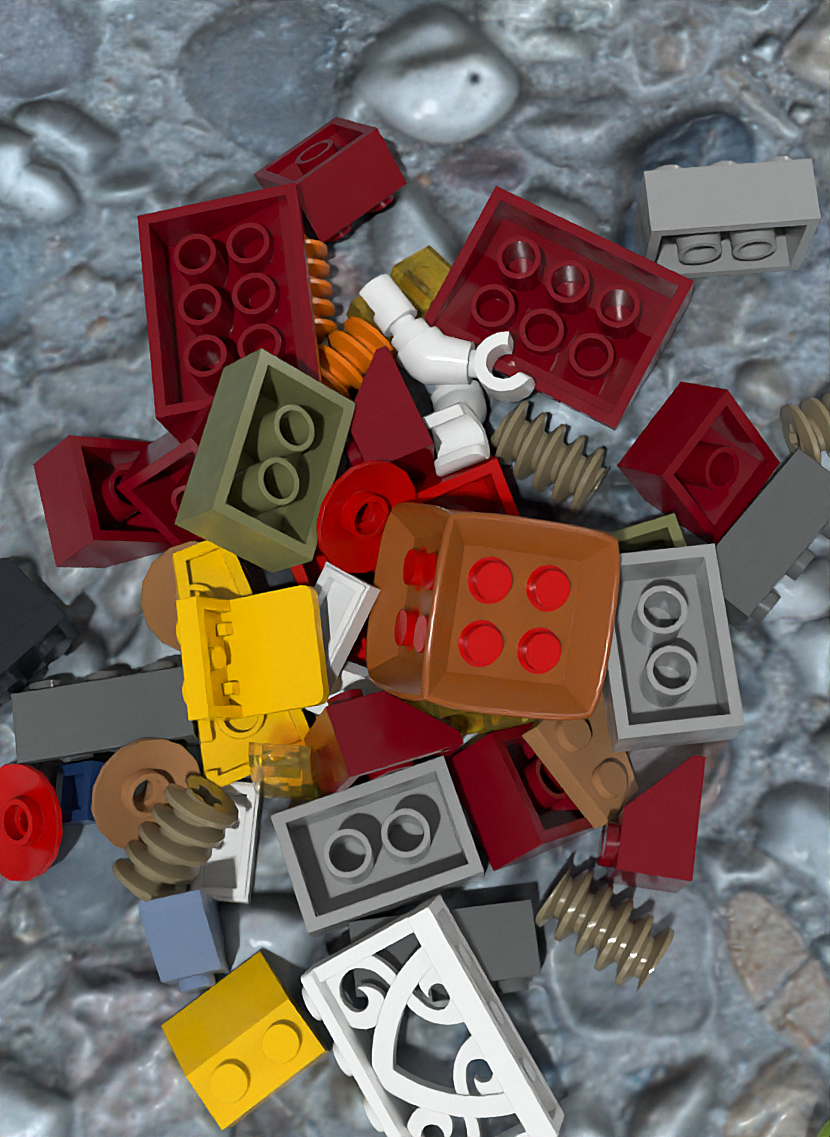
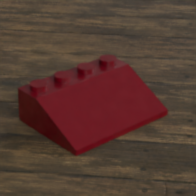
[137,182,322,432]
[424,186,694,431]

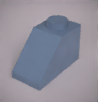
[138,889,230,993]

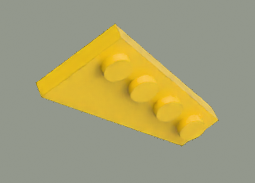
[172,540,310,788]

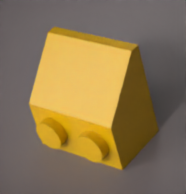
[161,951,330,1130]

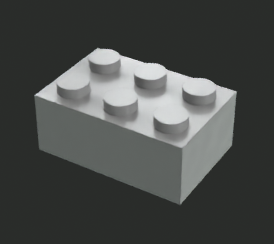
[633,156,821,278]
[602,543,745,753]
[270,756,484,938]

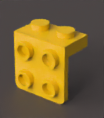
[176,585,329,721]

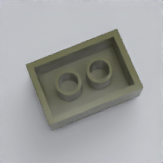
[174,348,356,573]

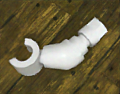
[359,274,536,403]
[422,378,490,477]

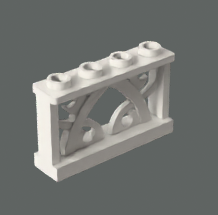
[301,894,564,1137]

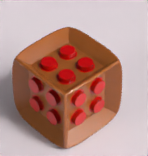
[366,502,620,721]

